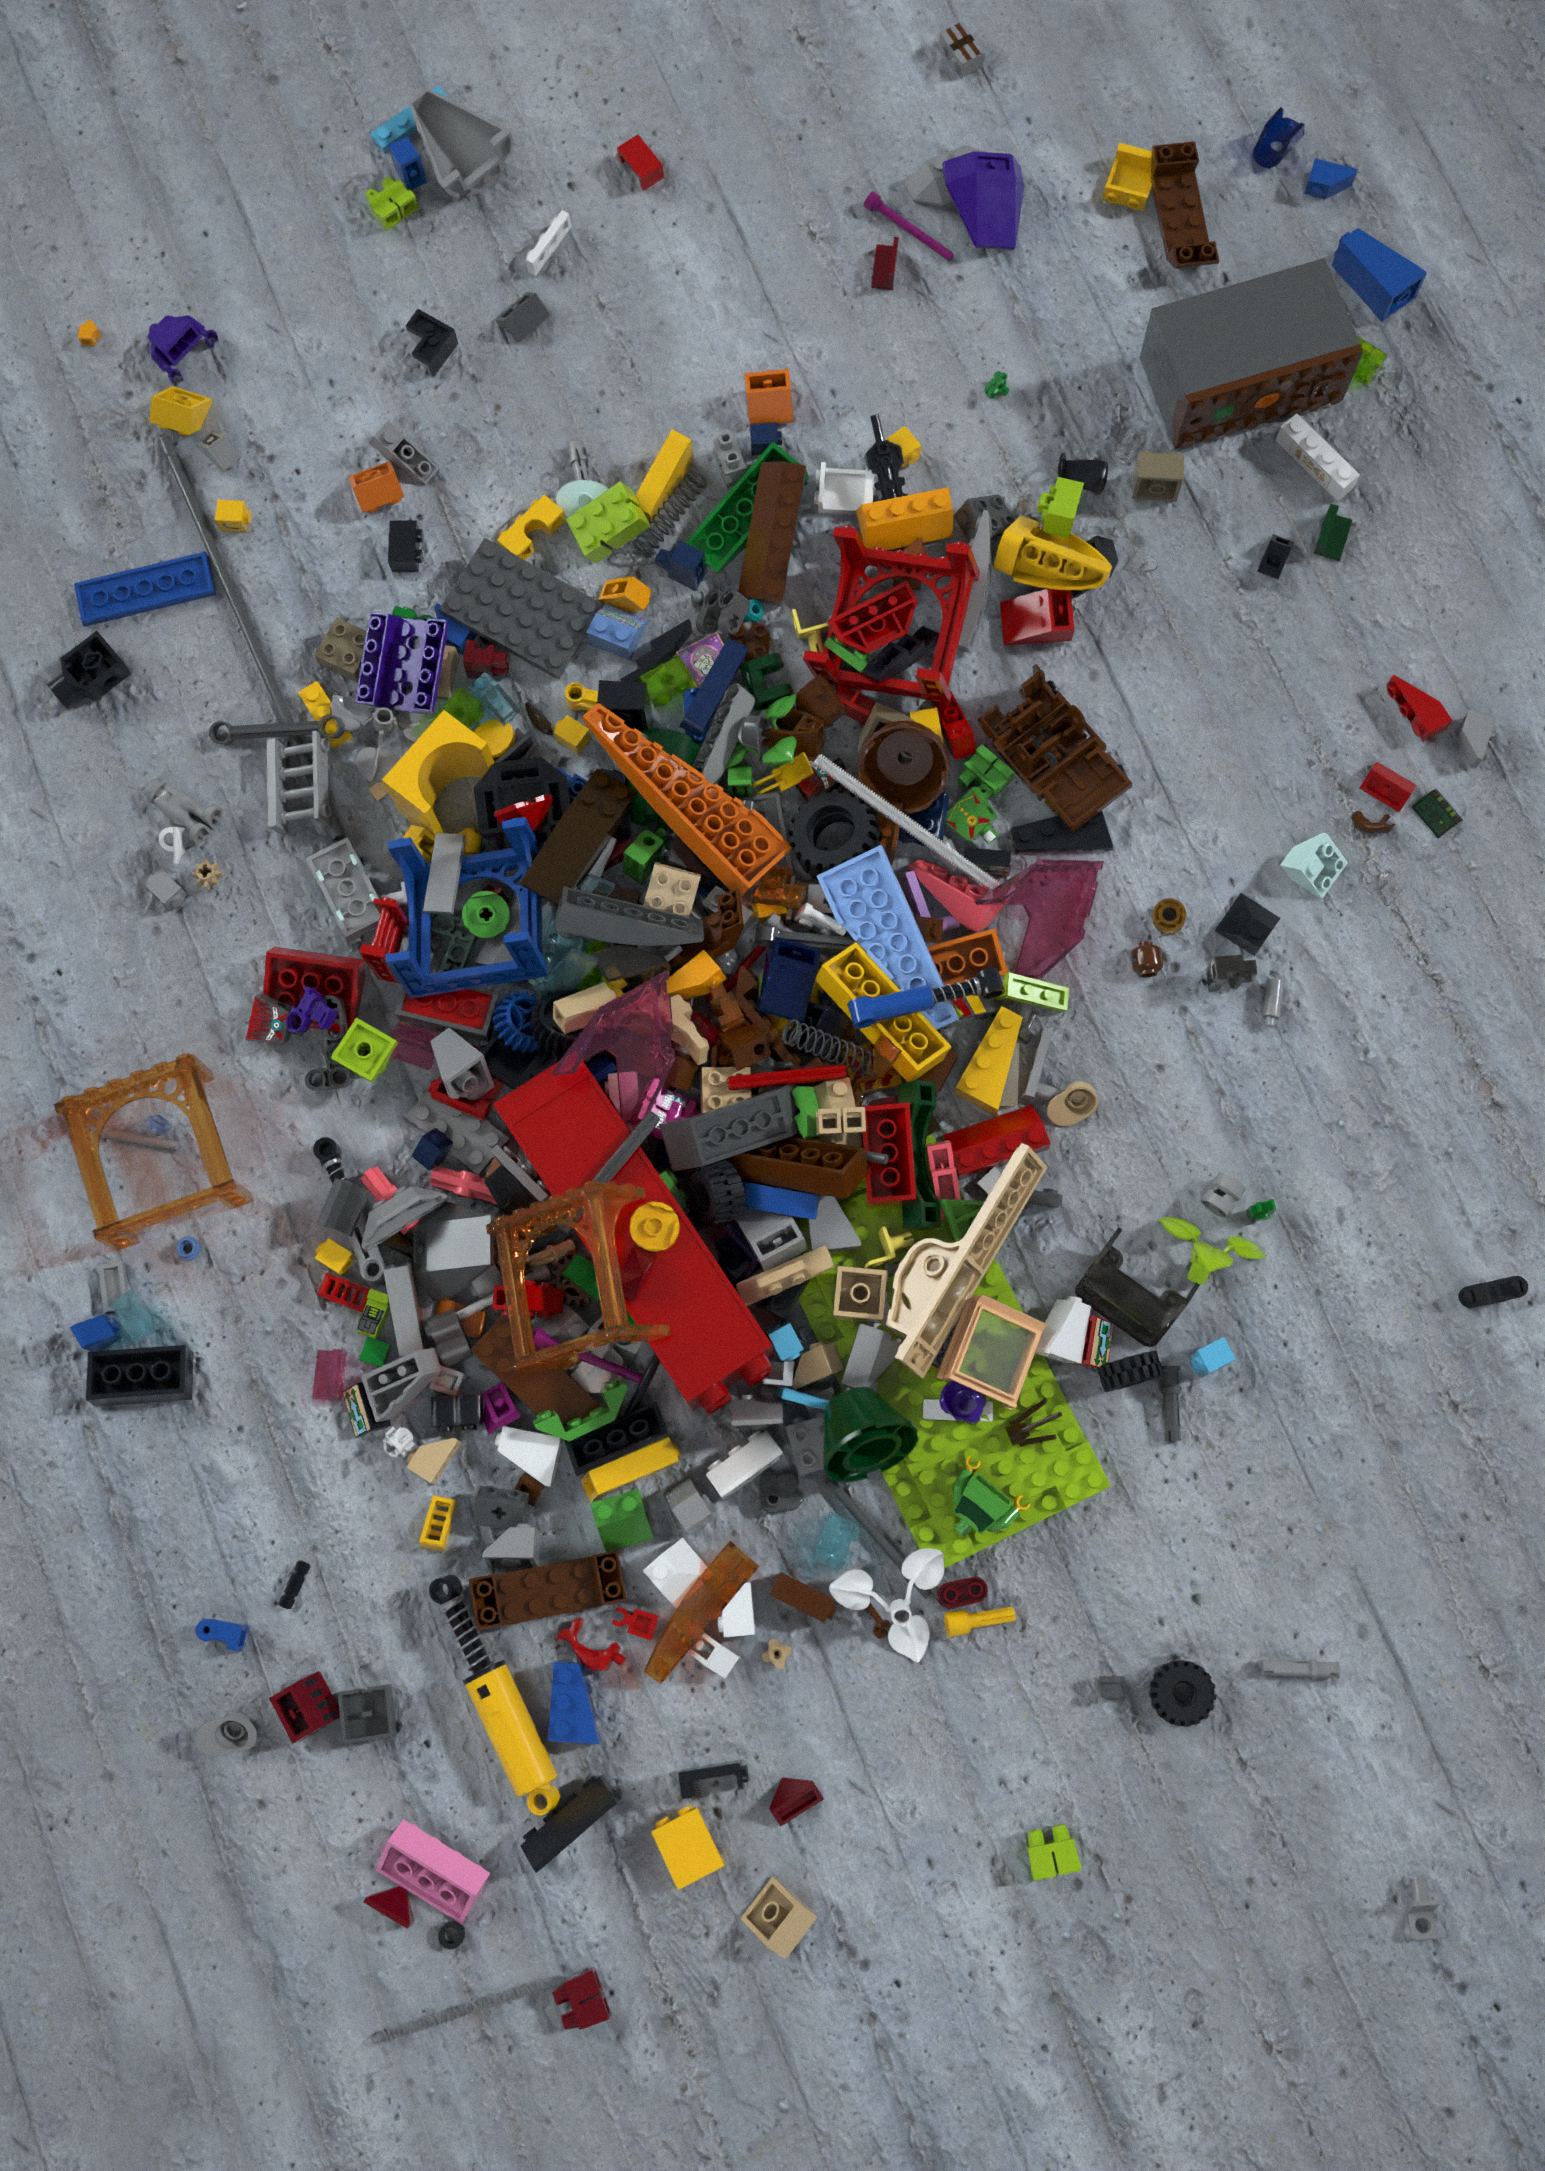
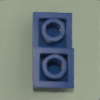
[587,1054,617,1083]

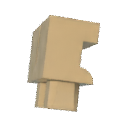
[815,1107,866,1135]

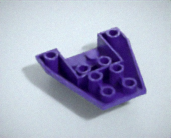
[942,151,1024,250]

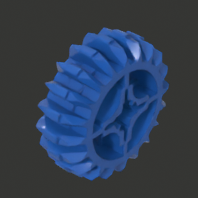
[492,990,542,1054]

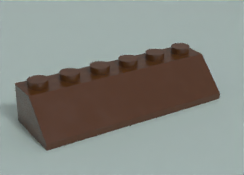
[738,462,806,607]

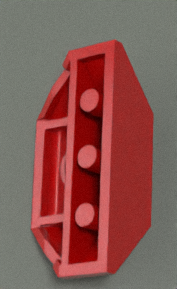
[828,581,918,655]

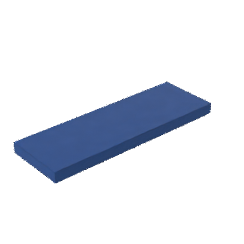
[74,551,216,627]

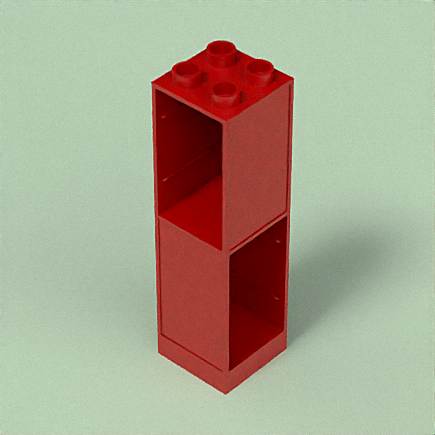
[493,1051,775,1415]

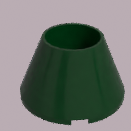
[823,1387,919,1482]

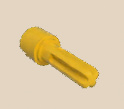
[944,1607,1016,1638]

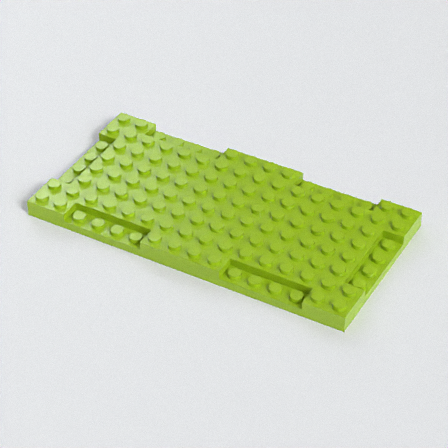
[784,1134,1111,1568]

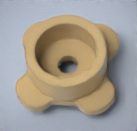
[762,1639,792,1669]

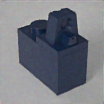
[655,540,707,591]

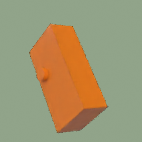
[927,928,1008,986]

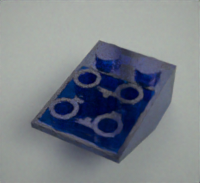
[758,936,821,1023]

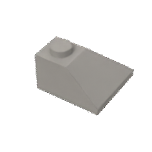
[483,1524,539,1569]

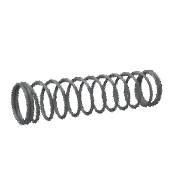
[632,470,707,558]
[782,1019,880,1078]

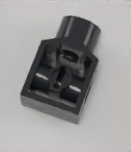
[46,631,132,710]

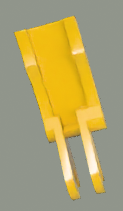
[752,752,814,795]

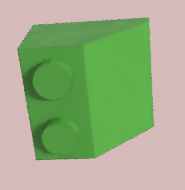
[590,1488,654,1552]

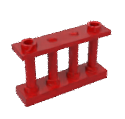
[359,897,409,984]

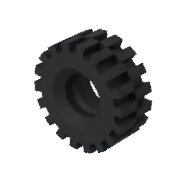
[1097,1351,1164,1392]
[1149,1660,1217,1727]

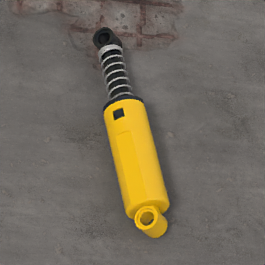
[429,1575,560,1816]

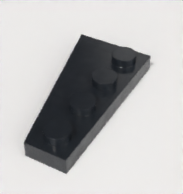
[484,1164,570,1256]

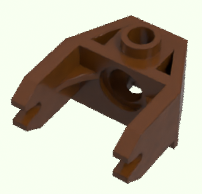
[761,709,824,757]

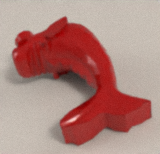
[555,1617,626,1672]

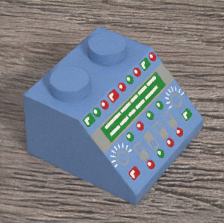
[586,604,649,660]

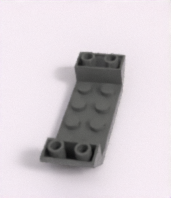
[659,1084,800,1171]

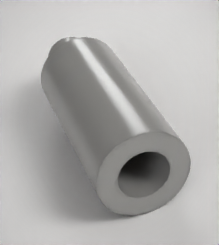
[1262,979,1284,1027]

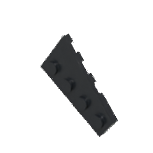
[1010,811,1114,852]

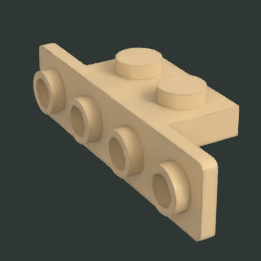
[736,1245,835,1306]

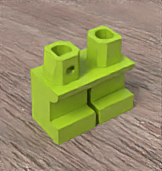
[365,176,419,232]
[1026,1823,1082,1881]

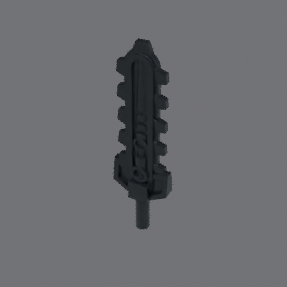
[864,414,908,551]

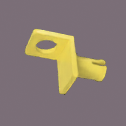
[791,609,828,653]
[864,1227,914,1269]

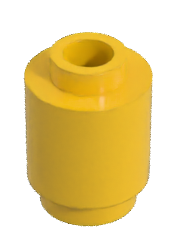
[458,828,482,856]

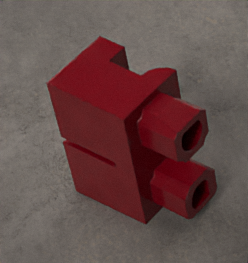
[463,640,509,682]
[552,1966,612,2030]

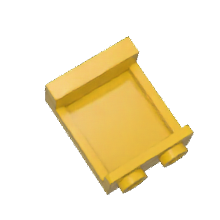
[1102,142,1152,211]
[651,1804,726,1890]

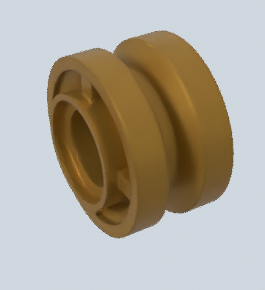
[1152,898,1186,934]

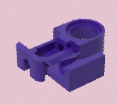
[286,986,339,1033]

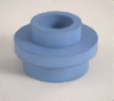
[146,1114,170,1135]
[176,1236,201,1261]

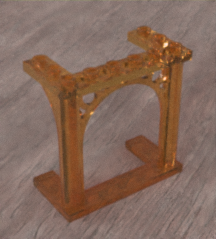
[54,1053,254,1251]
[486,1180,670,1371]

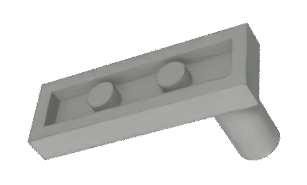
[1019,1027,1064,1101]

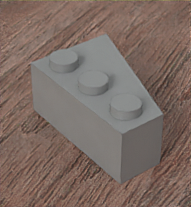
[361,1348,442,1422]

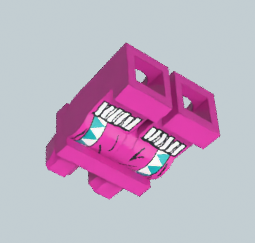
[631,1079,700,1140]

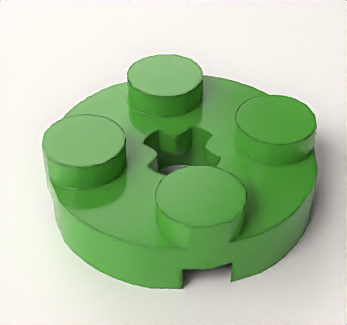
[462,891,510,939]

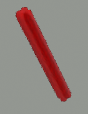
[727,1064,847,1091]

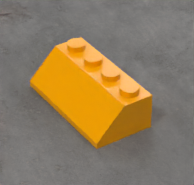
[856,487,953,551]

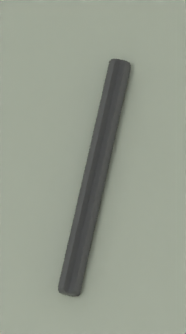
[557,1111,660,1233]

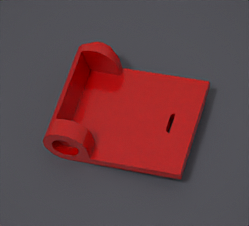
[428,1043,504,1121]

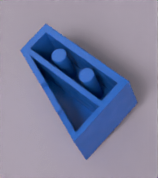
[548,1662,602,1744]

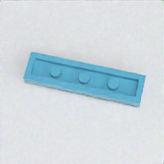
[370,85,449,153]

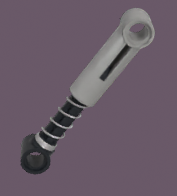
[313,1137,387,1285]

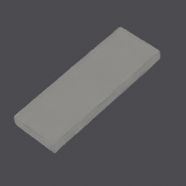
[423,833,466,915]

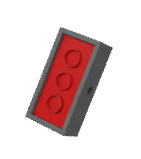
[395,987,503,1042]

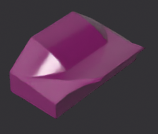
[482,1382,521,1434]

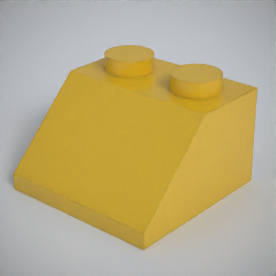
[149,386,212,436]

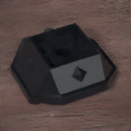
[473,757,571,850]

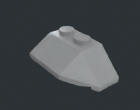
[905,145,984,207]
[361,1186,448,1253]

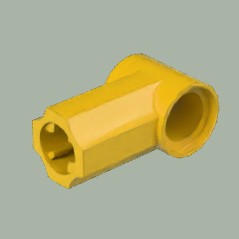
[565,683,598,711]

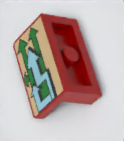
[1070,1316,1114,1368]

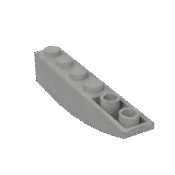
[957,510,993,653]

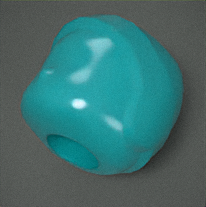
[743,598,764,622]

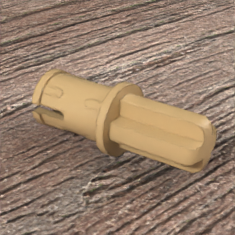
[529,1239,576,1269]

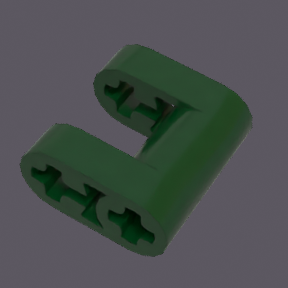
[739,653,794,710]

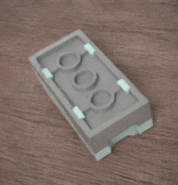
[306,837,380,945]

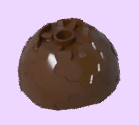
[856,721,950,814]

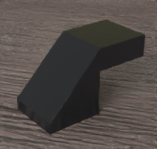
[1257,534,1294,579]

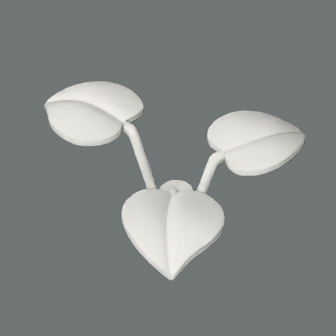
[829,1548,944,1663]

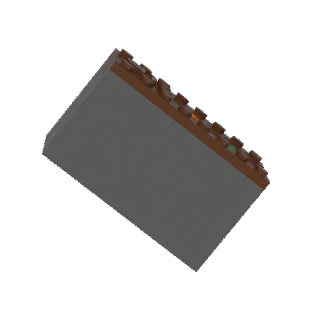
[1140,258,1363,449]

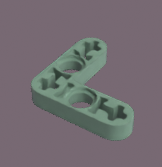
[431,914,477,973]

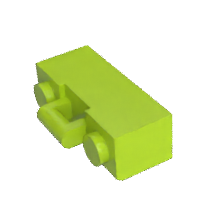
[1037,477,1084,538]

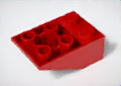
[1000,589,1074,646]

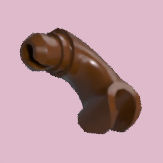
[1351,811,1395,834]

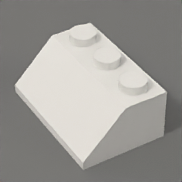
[706,1430,784,1500]

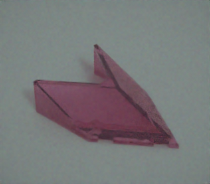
[975,859,1104,979]
[551,971,675,1124]

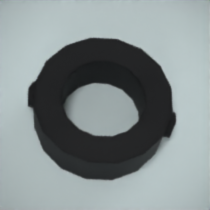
[438,1921,465,1949]

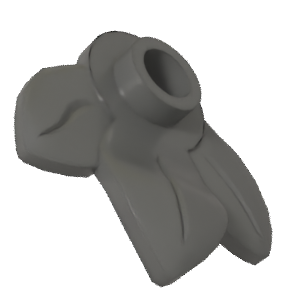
[759,1467,804,1513]

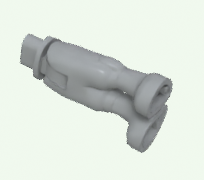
[144,779,223,844]

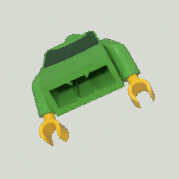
[952,1455,1030,1536]

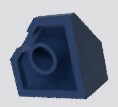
[714,1224,761,1289]

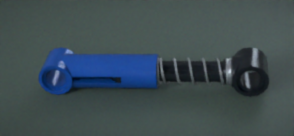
[848,967,1005,1029]

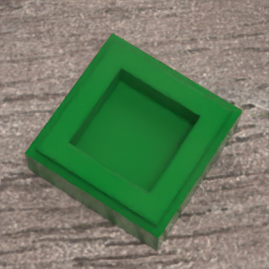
[359,1337,392,1367]

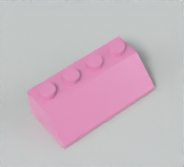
[376,1819,490,1924]

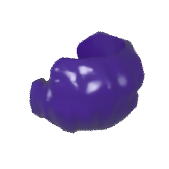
[939,1380,987,1424]

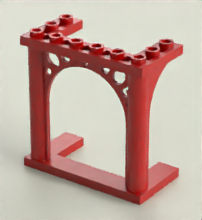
[803,526,980,703]

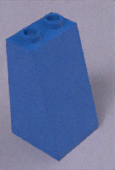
[1331,228,1427,322]

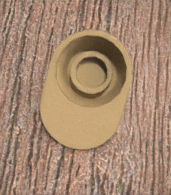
[1047,1081,1098,1127]

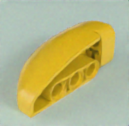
[993,515,1112,590]

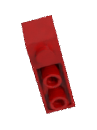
[1386,675,1453,742]
[930,691,976,760]

